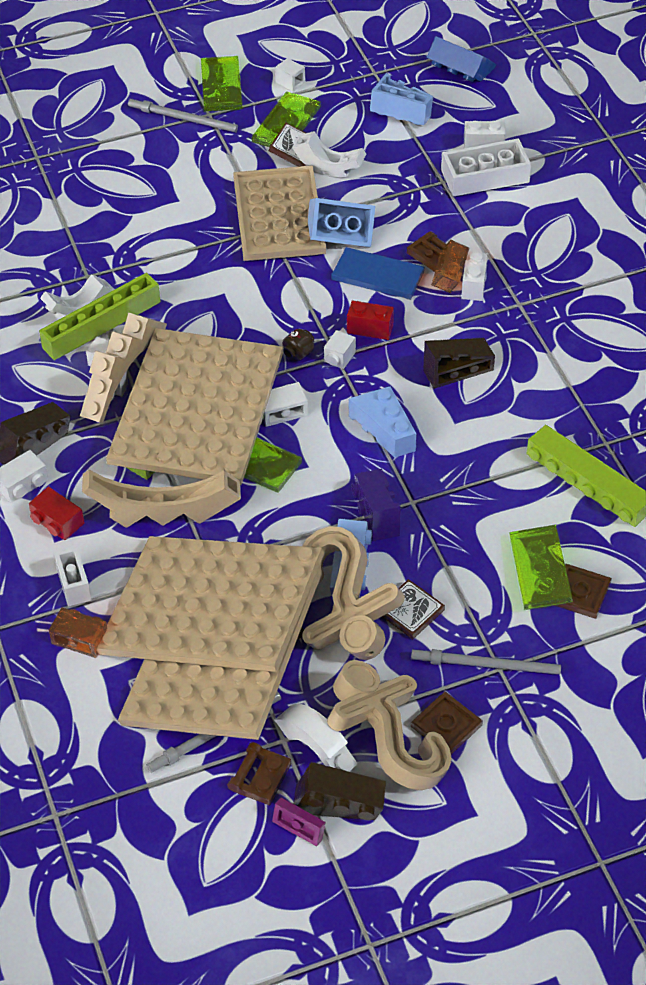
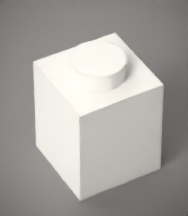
[275,58,305,91]
[324,330,356,369]

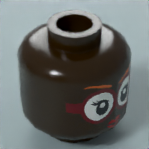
[282,329,315,361]

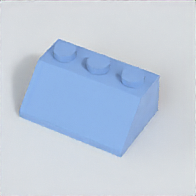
[308,198,375,247]

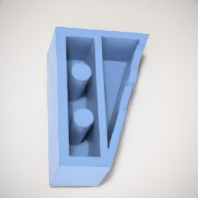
[370,73,433,125]
[349,386,416,457]

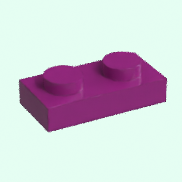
[272,798,326,846]

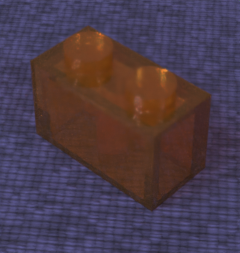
[431,239,469,293]
[49,607,107,658]

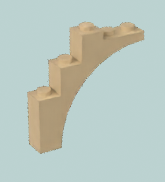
[80,313,167,423]
[82,470,241,528]

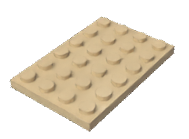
[233,166,326,261]

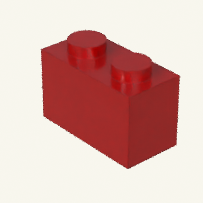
[347,300,394,340]
[29,486,84,540]

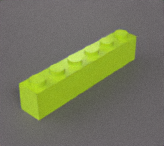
[39,272,161,360]
[526,424,646,527]

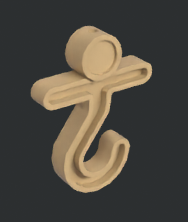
[302,526,405,660]
[327,660,452,791]

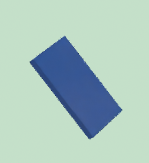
[332,247,425,300]

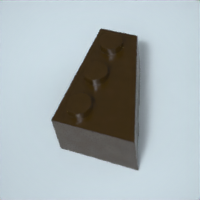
[423,338,495,389]
[0,402,71,465]
[293,762,386,821]

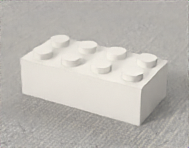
[441,138,531,196]

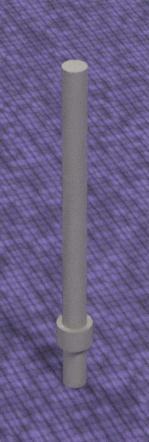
[128,99,238,132]
[411,649,561,675]
[146,691,281,773]

